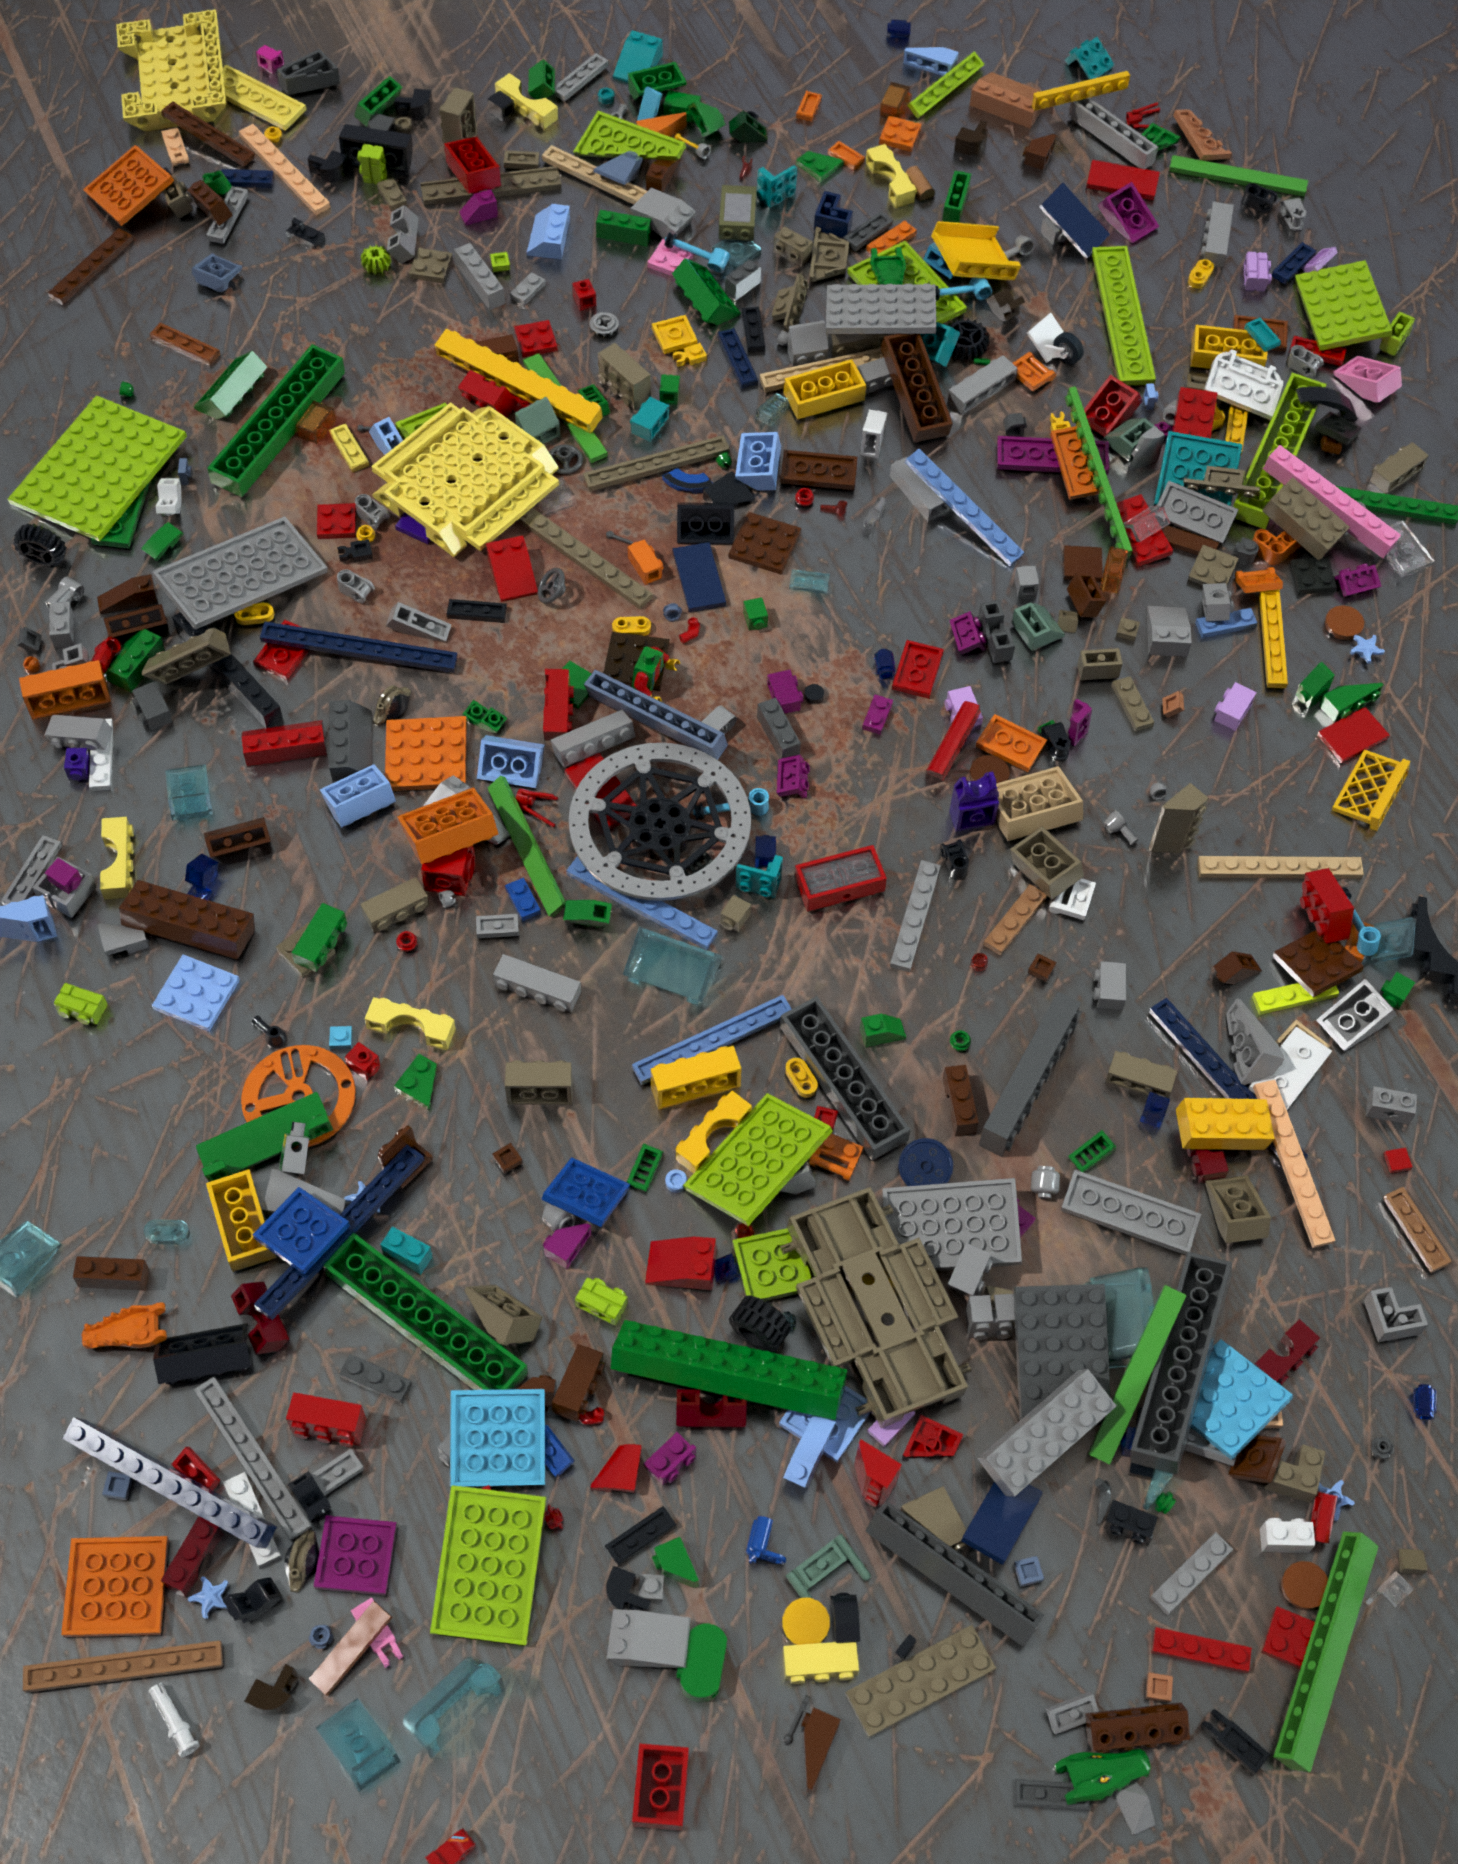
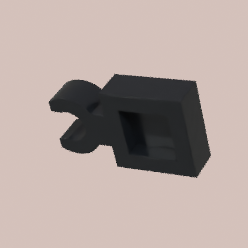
[337,539,373,562]

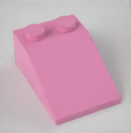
[1334,356,1402,403]

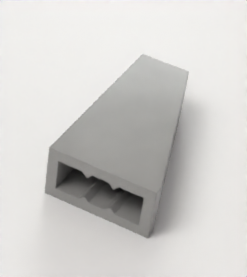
[890,457,952,521]
[262,1169,347,1218]

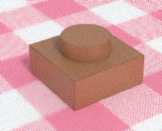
[1162,691,1184,718]
[1145,1672,1173,1703]

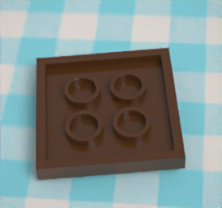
[728,512,801,575]
[1273,930,1364,997]

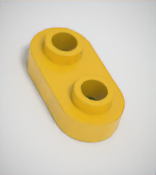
[1188,259,1214,289]
[234,603,274,625]
[612,616,651,636]
[785,1058,818,1098]

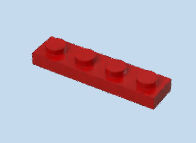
[1151,1627,1252,1673]

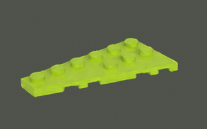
[573,111,686,161]

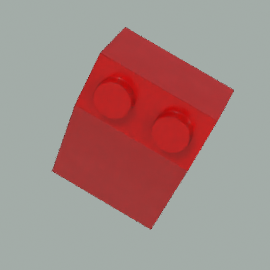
[1084,375,1143,437]
[486,535,538,602]
[645,1236,717,1290]

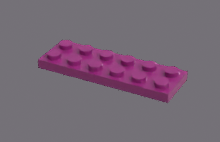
[997,436,1109,475]

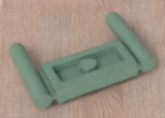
[785,1533,871,1599]

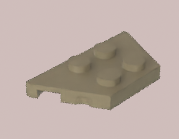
[809,227,849,282]

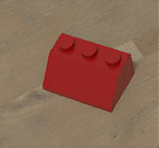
[854,1439,902,1507]

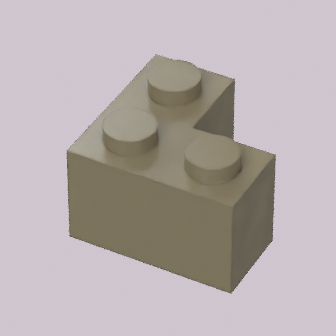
[1265,1445,1326,1503]

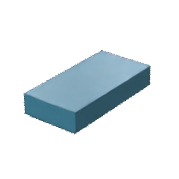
[637,87,662,121]

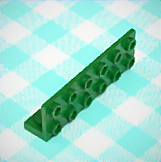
[196,1092,334,1182]

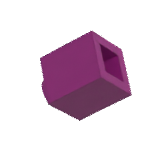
[45,858,82,894]

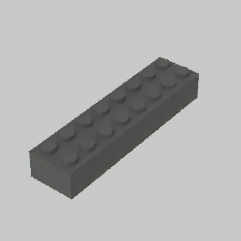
[979,992,1082,1157]
[780,996,910,1161]

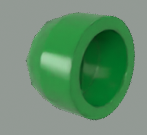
[119,381,134,397]
[716,452,732,469]

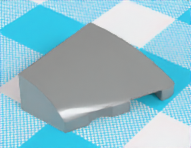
[1124,426,1165,471]
[98,923,149,956]

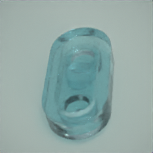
[144,1219,190,1244]

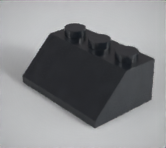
[677,502,734,544]

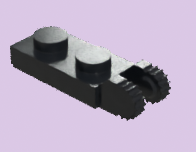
[1201,1709,1270,1775]

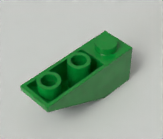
[1319,683,1384,722]

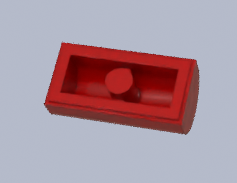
[171,1447,221,1491]
[1310,1491,1338,1543]

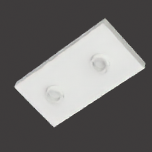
[1248,1027,1332,1110]

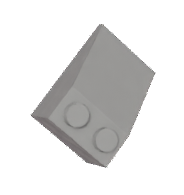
[630,188,696,239]
[1147,606,1191,657]
[1317,979,1397,1052]
[607,1610,691,1668]

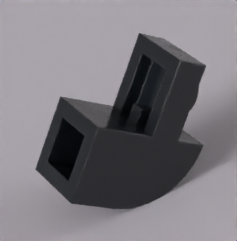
[394,88,433,121]
[307,150,350,183]
[288,1471,331,1521]
[606,1566,651,1612]
[223,1577,283,1624]
[830,1592,860,1643]

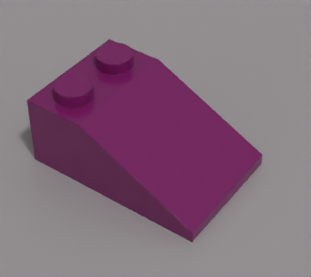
[1097,182,1159,244]

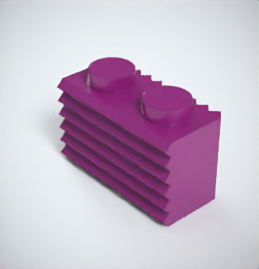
[767,669,803,714]

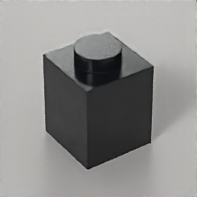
[487,90,515,122]

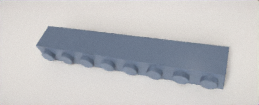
[584,669,728,760]

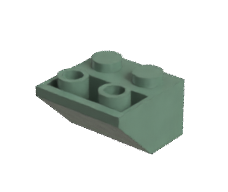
[515,397,560,444]
[1103,418,1157,462]
[1012,602,1065,651]

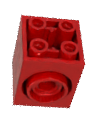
[421,845,475,896]

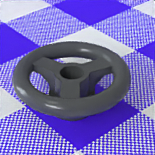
[549,444,583,475]
[538,568,566,604]

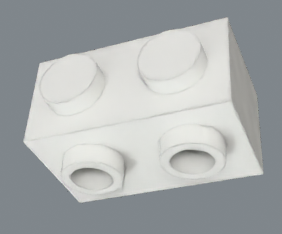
[1260,1518,1315,1553]

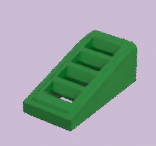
[577,384,610,417]
[1068,1130,1116,1173]
[627,1143,664,1192]

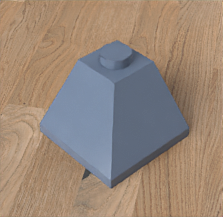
[593,151,643,185]

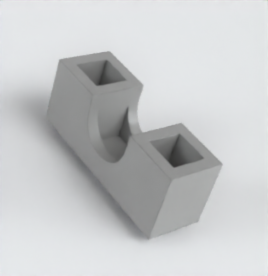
[387,205,419,264]

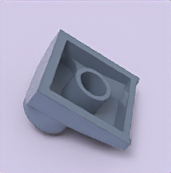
[192,253,242,292]

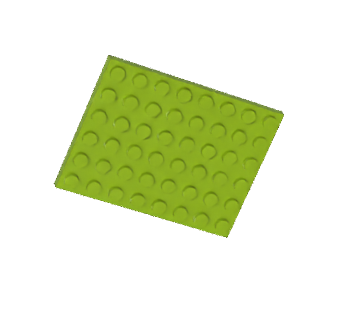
[8,395,187,542]

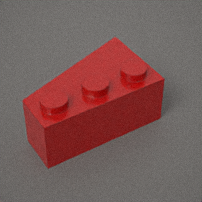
[458,370,518,418]
[543,669,574,741]

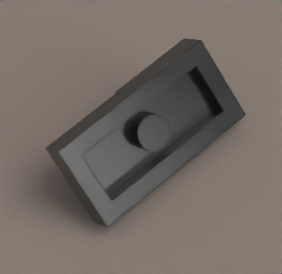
[286,217,325,250]

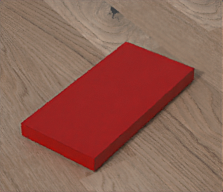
[1086,160,1160,200]
[564,753,637,829]

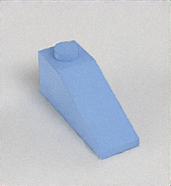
[903,47,958,76]
[369,417,403,455]
[783,1415,836,1488]

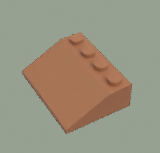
[970,72,1044,129]

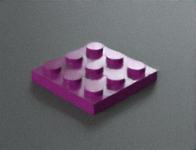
[313,1515,397,1596]

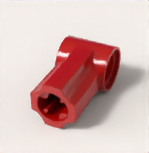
[91,637,121,673]

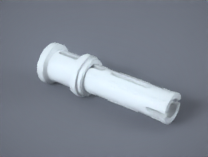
[148,1683,200,1757]

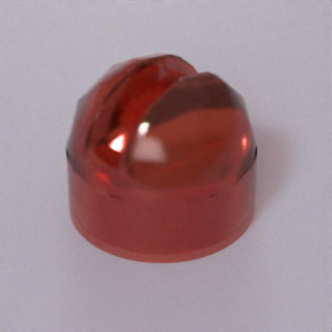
[971,953,988,971]
[736,1223,754,1239]

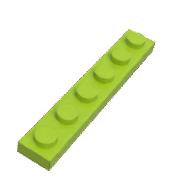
[907,51,985,119]

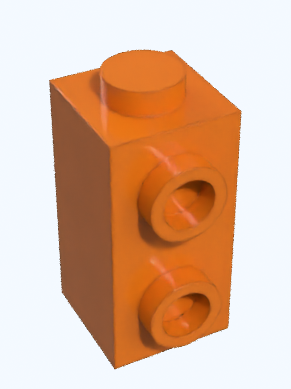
[628,539,664,585]

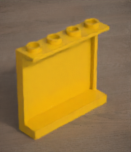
[931,221,1021,281]

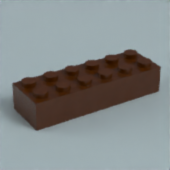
[881,334,953,443]
[119,880,255,959]

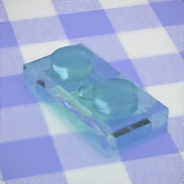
[789,569,830,594]

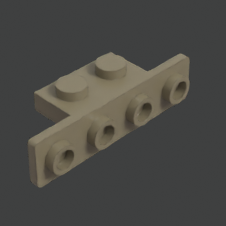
[772,273,809,333]
[1183,466,1261,498]

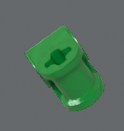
[202,170,232,195]

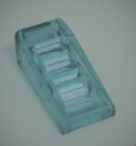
[756,393,790,426]
[1142,1469,1174,1510]

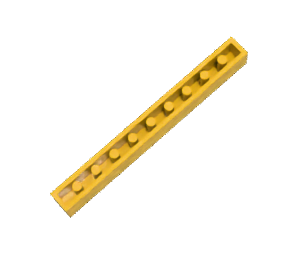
[434,329,603,434]

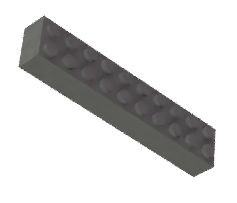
[1131,1252,1232,1475]

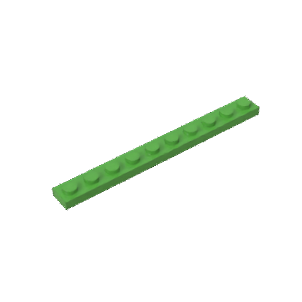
[1065,386,1132,560]

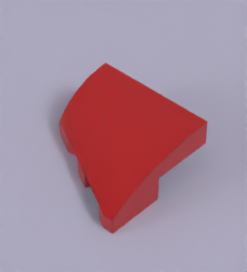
[903,1415,963,1457]
[590,1444,642,1493]

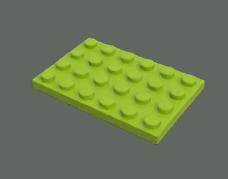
[847,241,967,324]
[1295,260,1392,351]
[683,1093,833,1226]
[430,1485,547,1645]

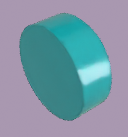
[598,88,615,104]

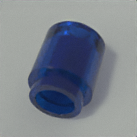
[887,19,911,38]
[874,649,896,679]
[1413,1384,1437,1420]

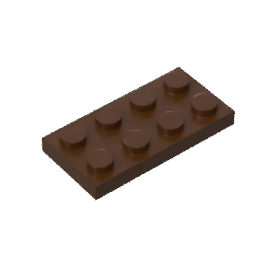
[780,450,858,490]

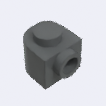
[1003,413,1027,437]
[1234,537,1259,564]

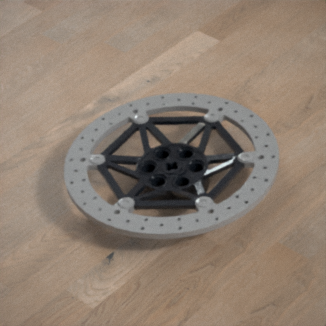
[569,743,751,901]

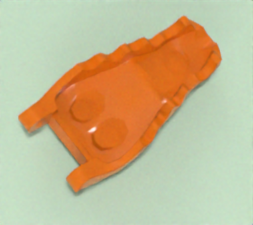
[81,1302,167,1349]

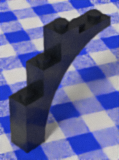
[1398,896,1458,1005]

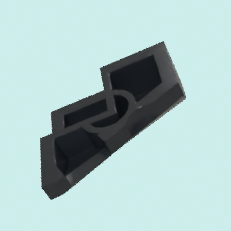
[703,471,755,507]

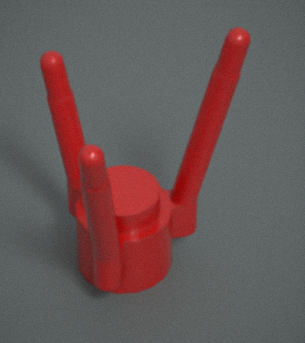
[1126,102,1163,129]
[516,788,558,827]

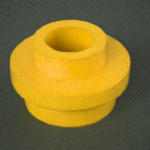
[264,127,282,143]
[356,525,376,542]

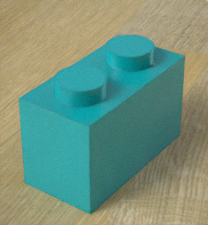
[630,397,669,442]
[380,1226,433,1275]

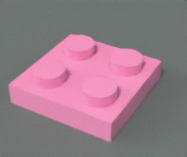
[647,239,695,276]

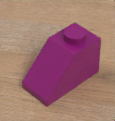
[459,189,498,226]
[543,1223,591,1269]

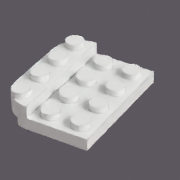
[1204,350,1283,420]

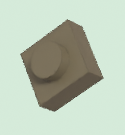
[1116,617,1140,642]

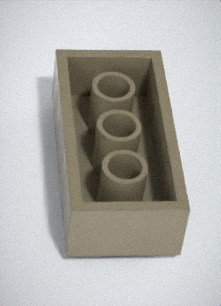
[1262,478,1350,560]

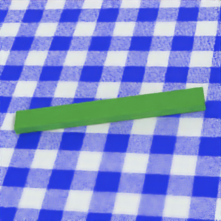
[1169,155,1308,197]
[523,354,608,463]
[488,776,566,917]
[1088,1285,1187,1465]

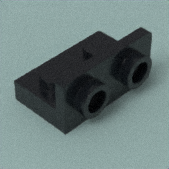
[1103,1500,1158,1545]

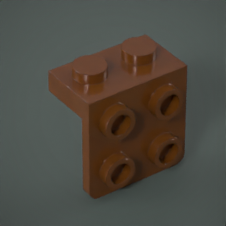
[378,1125,433,1189]

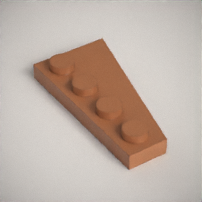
[1173,109,1232,161]

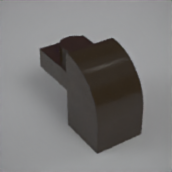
[954,120,988,155]
[986,287,1025,321]
[244,1664,298,1715]

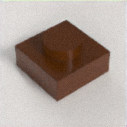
[1321,436,1342,455]
[1028,953,1057,982]
[492,1143,523,1174]

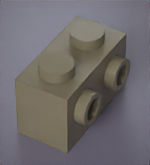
[162,174,194,218]
[773,226,813,267]
[1077,648,1122,680]

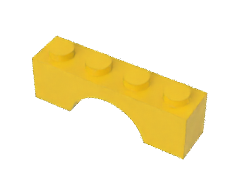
[675,1091,752,1174]

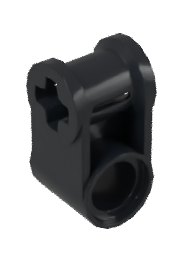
[1242,183,1278,213]
[1041,722,1071,761]
[940,839,969,880]

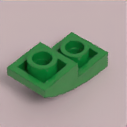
[141,522,184,561]
[462,700,507,734]

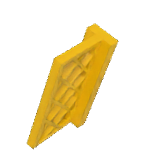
[1332,749,1411,831]

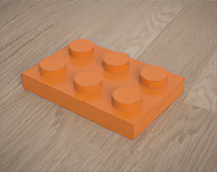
[975,714,1047,772]

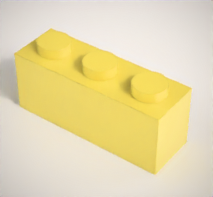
[783,1642,859,1684]

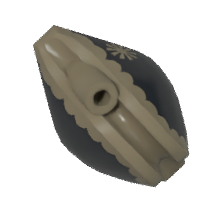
[373,685,411,726]
[284,1530,319,1593]

